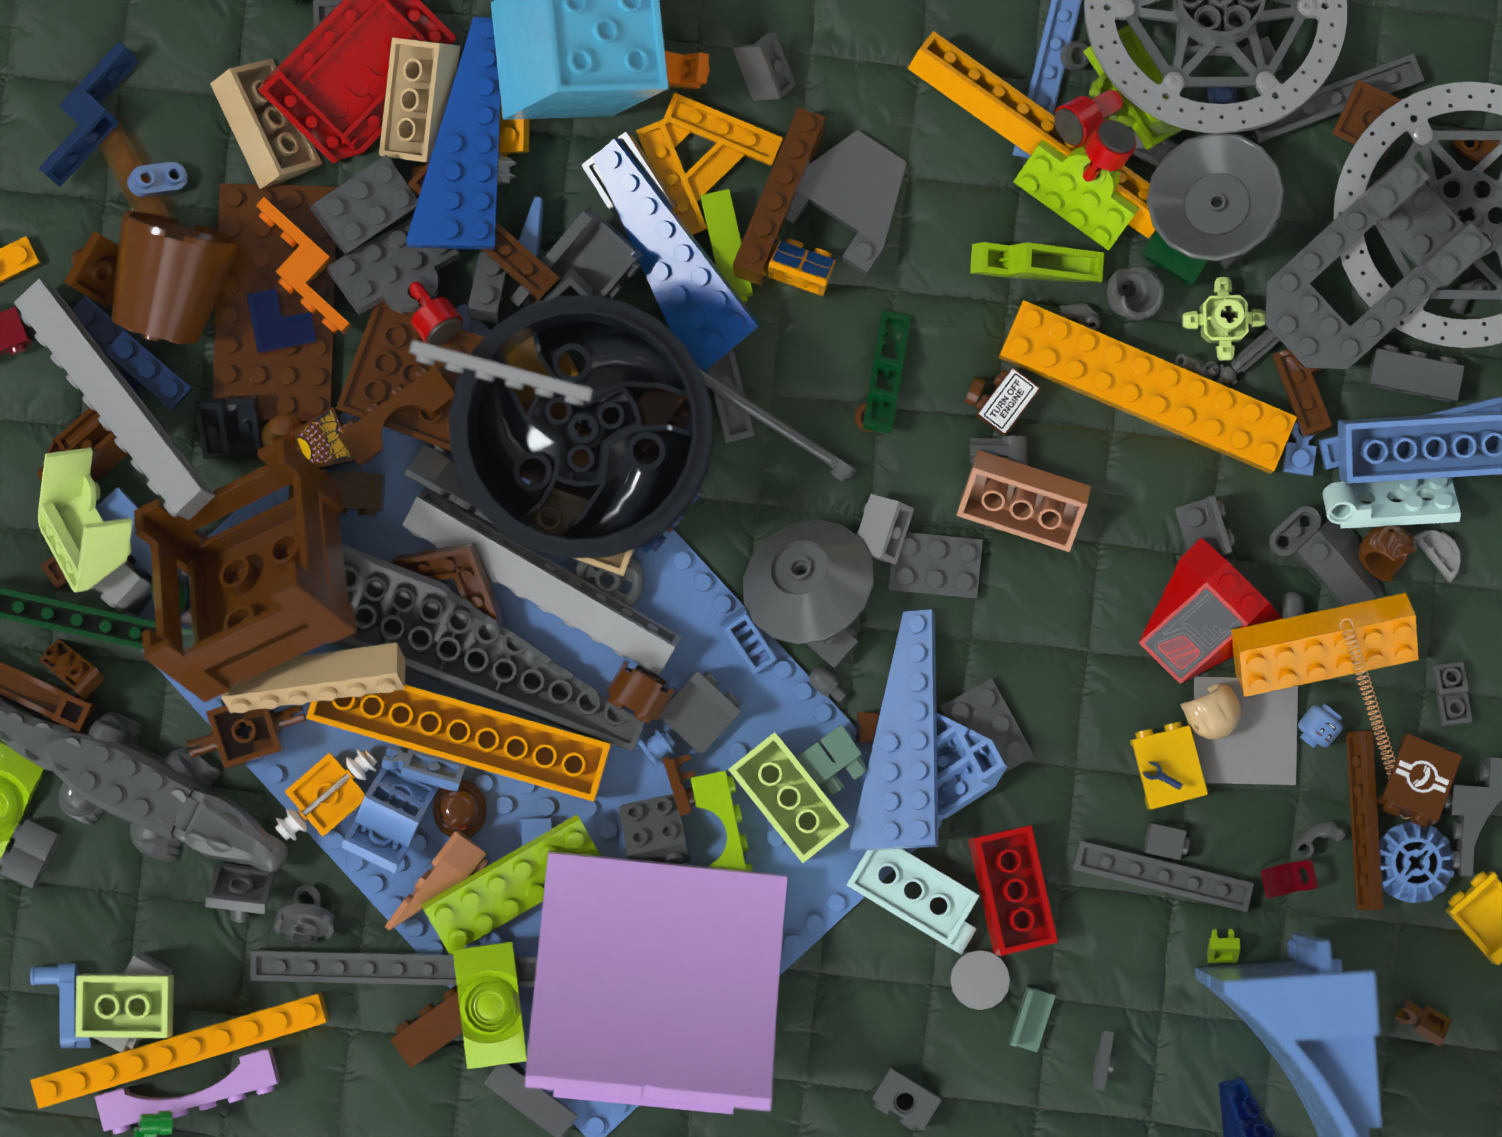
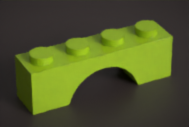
[691,770,753,871]

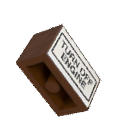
[975,367,1041,436]

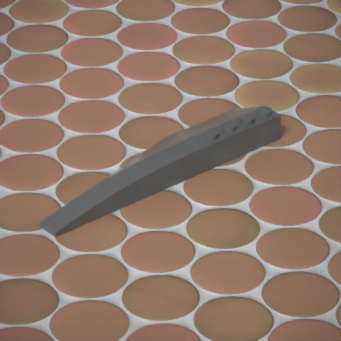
[336,545,644,752]

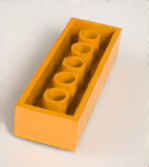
[1231,593,1419,697]

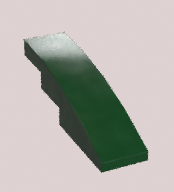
[862,310,911,434]

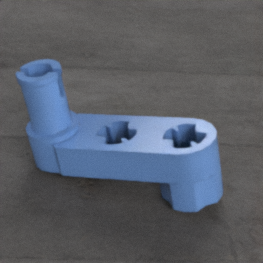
[30,963,94,1049]

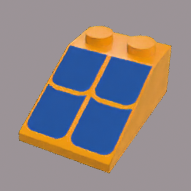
[768,238,836,297]

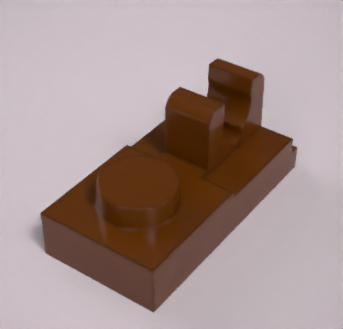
[663,754,696,816]

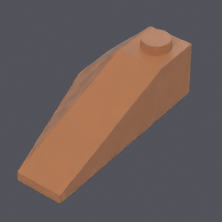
[384,831,489,930]

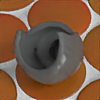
[1107,266,1165,321]

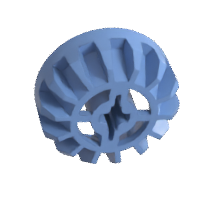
[1379,822,1455,903]

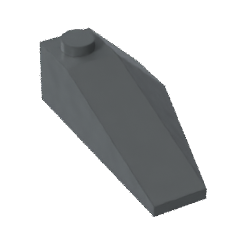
[1293,519,1385,606]

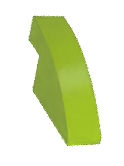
[970,242,1104,282]

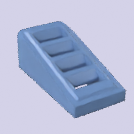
[518,197,544,258]
[719,607,778,675]

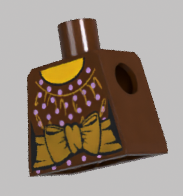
[292,407,355,470]

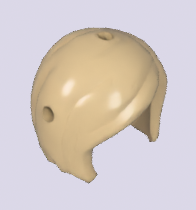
[1180,683,1241,740]

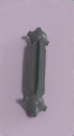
[1216,328,1280,385]

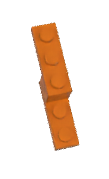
[256,197,352,335]

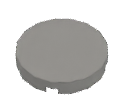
[950,950,1010,1010]

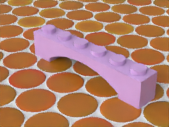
[95,1047,281,1134]

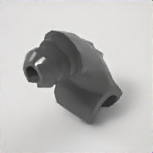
[1292,821,1345,859]

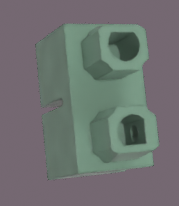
[796,724,867,796]

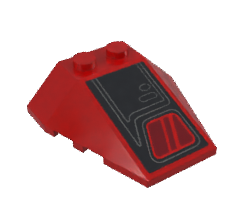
[1138,537,1283,684]

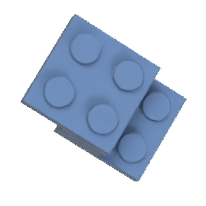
[341,767,439,873]

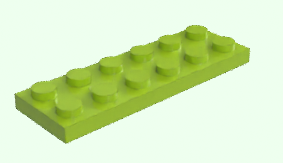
[421,815,601,955]

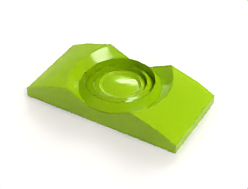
[0,742,45,867]
[452,941,527,1069]

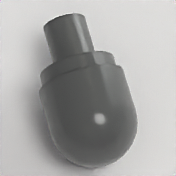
[1280,592,1305,619]
[809,667,847,703]

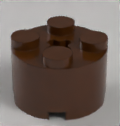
[606,660,676,724]

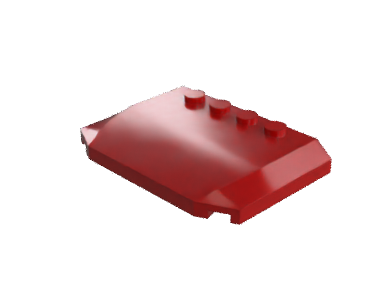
[258,0,456,163]

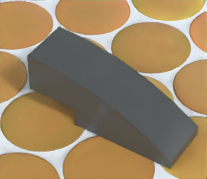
[484,1063,579,1137]

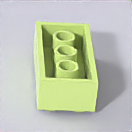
[728,732,849,863]

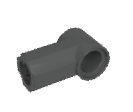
[969,436,1028,466]

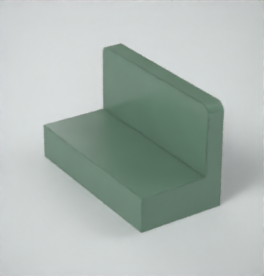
[1008,986,1055,1052]

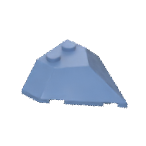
[937,713,1008,821]

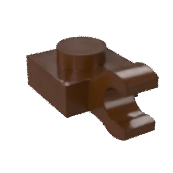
[1395,1000,1452,1046]

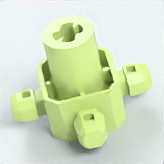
[1182,277,1265,361]

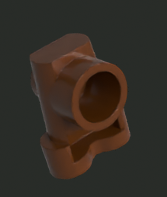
[1449,127,1500,173]

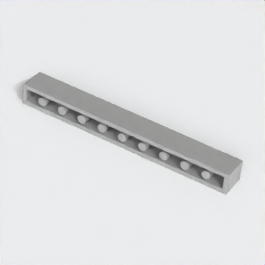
[14,279,215,520]
[402,488,682,675]

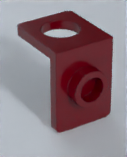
[1261,859,1318,899]

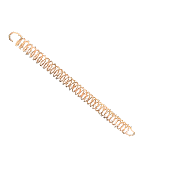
[1340,618,1410,819]

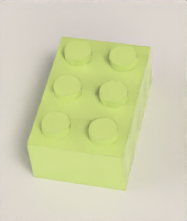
[76,974,173,1038]

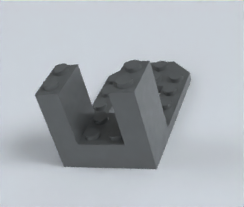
[1265,155,1492,369]

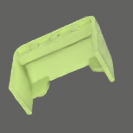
[38,448,132,592]

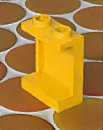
[1130,721,1208,810]
[1445,871,1502,965]

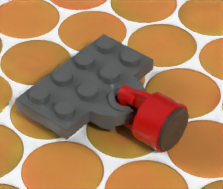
[327,218,463,346]

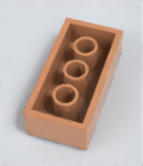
[956,450,1091,552]

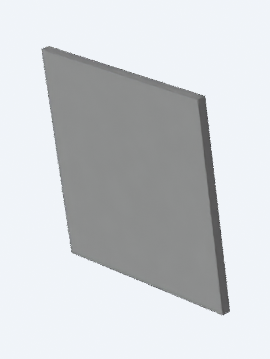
[1193,677,1298,785]

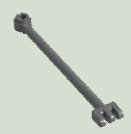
[698,367,857,483]

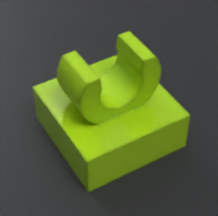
[1207,929,1240,963]

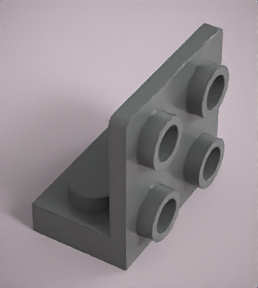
[1174,495,1235,556]

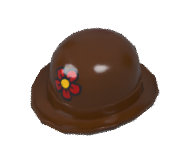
[432,780,487,838]

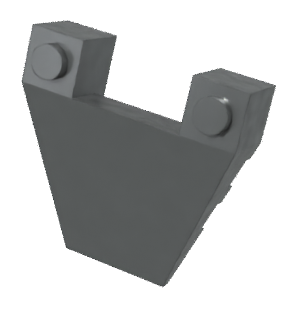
[784,130,907,276]

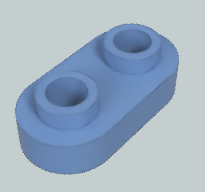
[128,162,188,197]

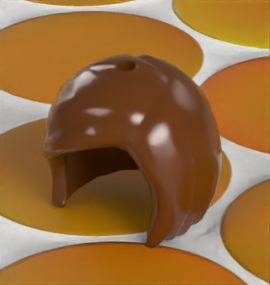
[1358,525,1417,583]

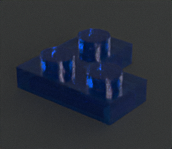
[247,289,317,354]

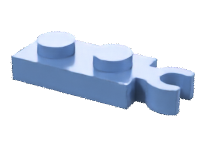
[381,746,466,791]

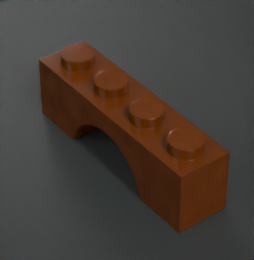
[338,366,454,468]

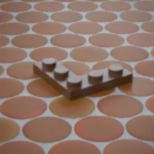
[1272,349,1367,438]
[392,542,504,625]

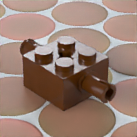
[186,705,306,769]

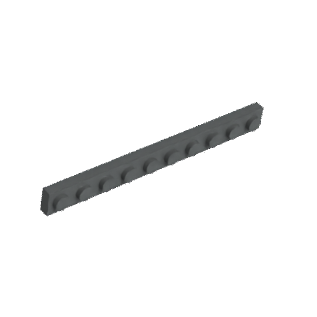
[250,950,538,987]

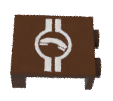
[1377,733,1462,827]

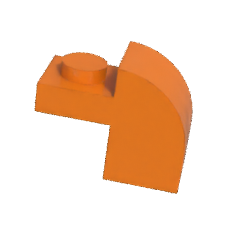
[665,51,710,89]

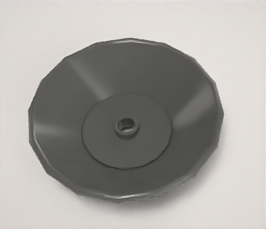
[1147,133,1284,261]
[743,519,874,644]

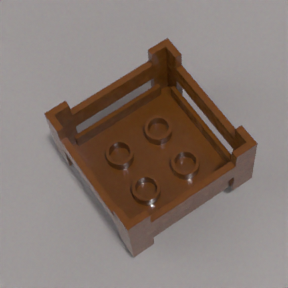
[134,438,356,702]

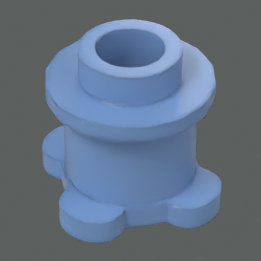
[637,730,675,769]

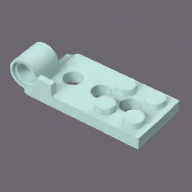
[1323,477,1461,529]
[847,849,979,954]

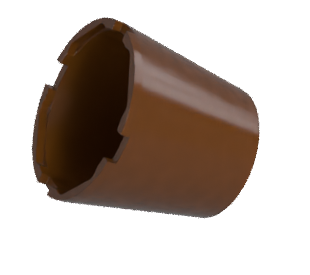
[111,210,240,344]

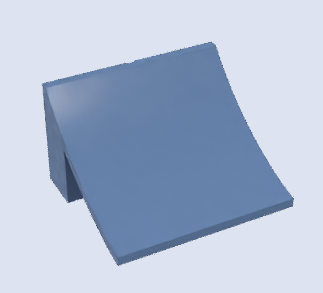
[1195,932,1381,1137]

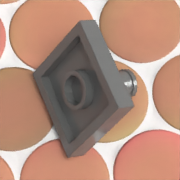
[205,862,275,923]

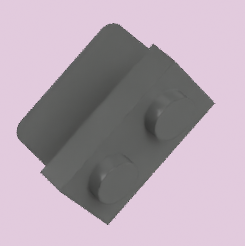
[661,671,741,753]
[619,794,690,864]

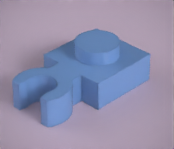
[1282,423,1317,476]

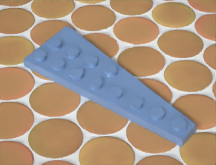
[850,609,938,851]

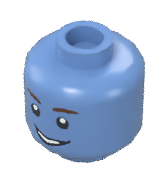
[1298,703,1343,748]

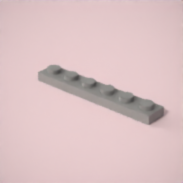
[410,340,594,406]

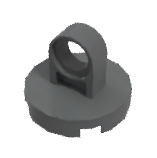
[274,885,335,943]

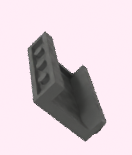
[510,208,643,307]

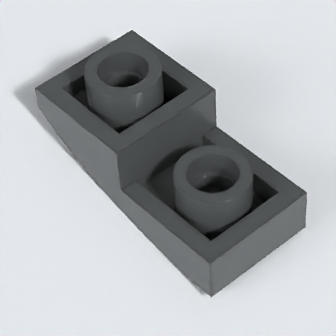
[1433,662,1473,728]

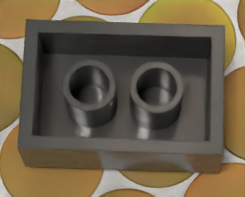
[310,154,418,256]

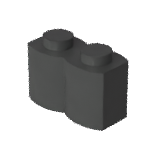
[0,819,62,889]

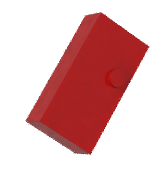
[968,825,1058,956]

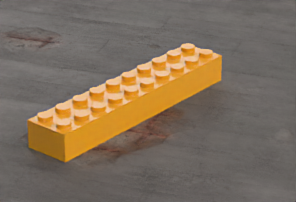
[998,300,1297,474]
[306,684,612,802]

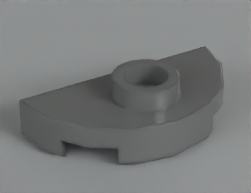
[1092,1030,1115,1091]

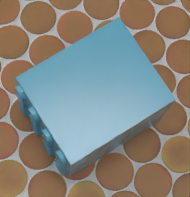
[491,0,668,120]

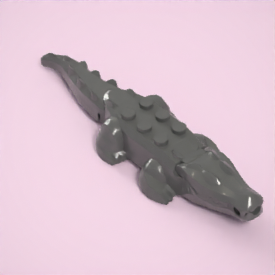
[0,696,289,872]

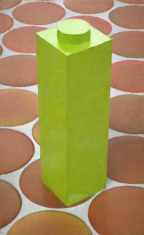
[700,189,753,303]

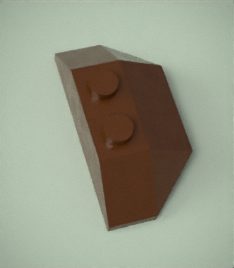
[37,408,129,482]

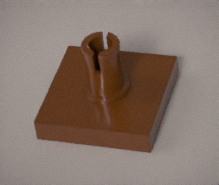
[1331,80,1408,159]
[64,231,118,308]

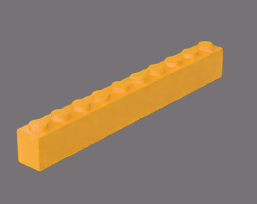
[907,31,1156,239]
[30,992,330,1109]

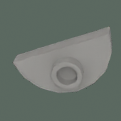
[1413,530,1461,583]

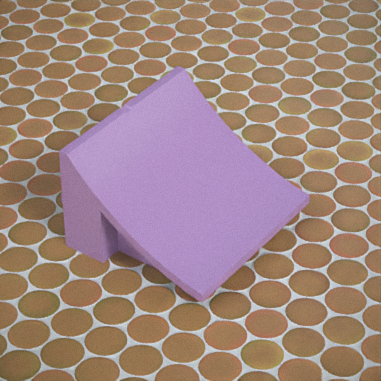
[525,851,788,1114]

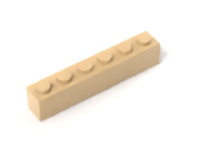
[221,643,405,713]

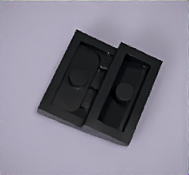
[194,395,266,459]

